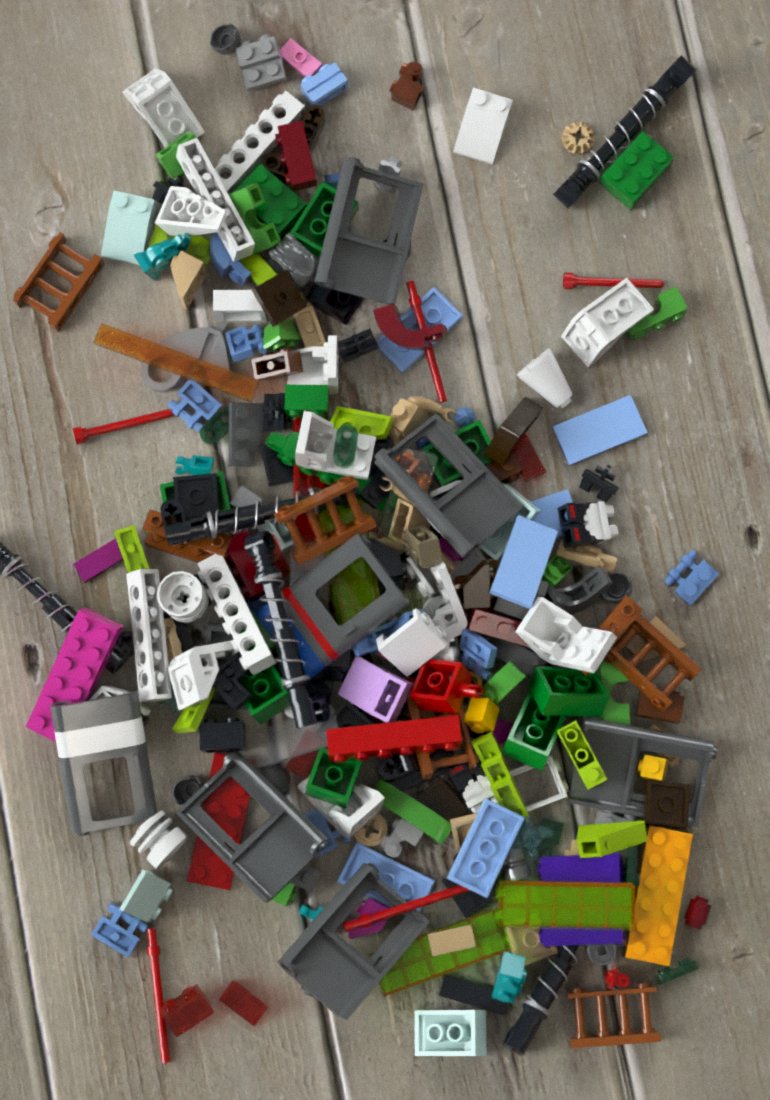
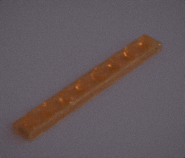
[93,323,259,402]

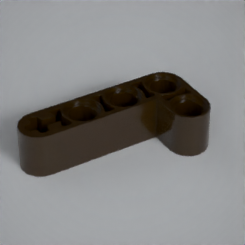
[263,105,325,184]
[484,397,543,466]

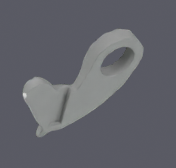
[140,321,230,393]

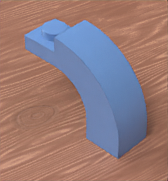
[209,232,251,287]
[352,609,423,657]

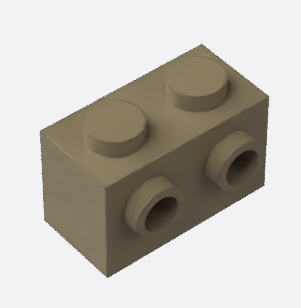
[403,524,443,568]

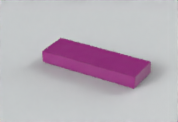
[73,538,123,583]

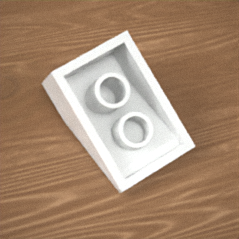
[453,87,513,165]

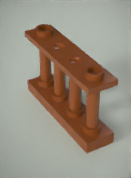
[13,232,105,332]
[274,476,377,565]
[142,509,232,565]
[580,595,643,676]
[603,614,702,711]
[404,691,478,780]
[566,983,661,1048]

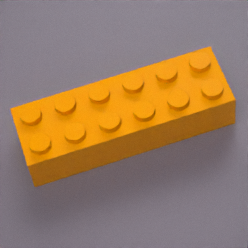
[623,825,693,966]

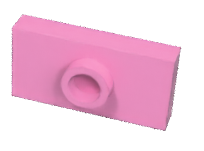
[280,38,322,77]

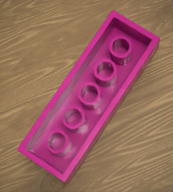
[25,607,124,742]

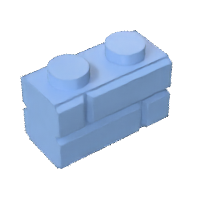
[300,62,349,106]

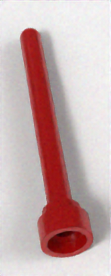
[563,272,664,290]
[73,409,174,445]

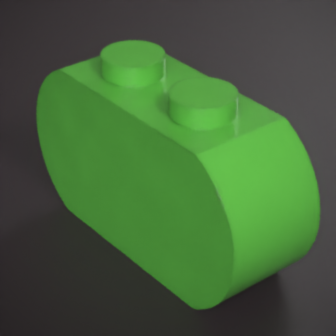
[478,660,526,705]

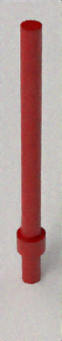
[406,281,447,403]
[343,885,471,932]
[147,928,170,1063]

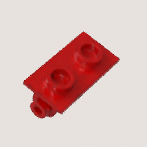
[604,966,630,989]

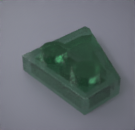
[623,846,640,895]

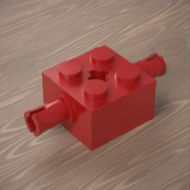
[403,659,483,714]

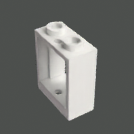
[213,290,267,322]
[511,755,569,812]

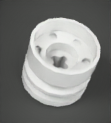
[157,571,209,623]
[130,810,189,869]

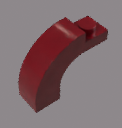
[373,304,448,351]

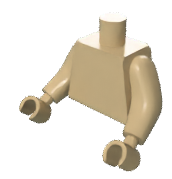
[388,396,456,471]
[366,477,432,550]

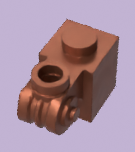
[390,61,423,111]

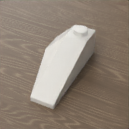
[155,186,228,236]

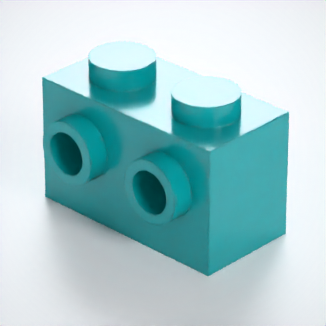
[492,951,527,1003]

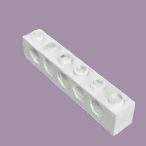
[215,91,305,194]
[176,138,255,262]
[197,554,276,675]
[126,569,172,703]

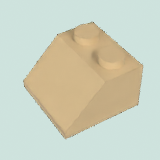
[170,251,207,310]

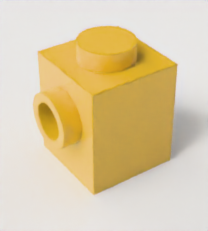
[464,698,500,733]
[638,755,668,781]

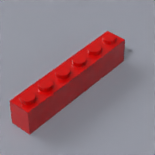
[326,715,462,763]

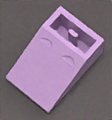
[338,656,414,723]

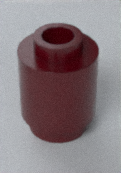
[684,895,711,930]

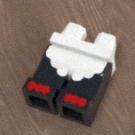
[557,501,619,548]
[447,757,498,814]

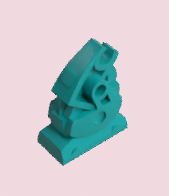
[134,233,191,281]

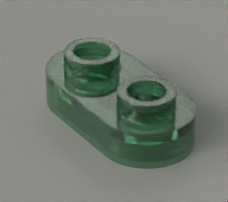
[200,407,229,445]
[333,425,358,469]
[655,957,699,985]

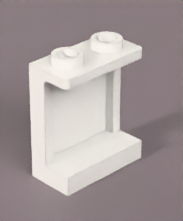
[376,608,447,677]

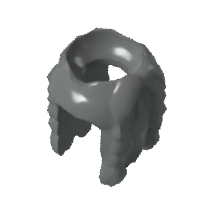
[266,233,320,291]

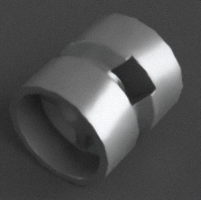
[501,846,532,883]
[585,944,617,966]

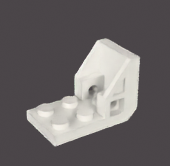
[122,68,205,148]
[561,278,654,368]
[287,335,339,395]
[295,411,376,480]
[422,562,468,641]
[515,597,617,673]
[168,640,240,710]
[298,775,385,839]

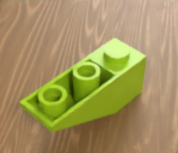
[557,721,608,790]
[577,821,648,858]

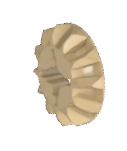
[561,121,595,154]
[354,813,387,846]

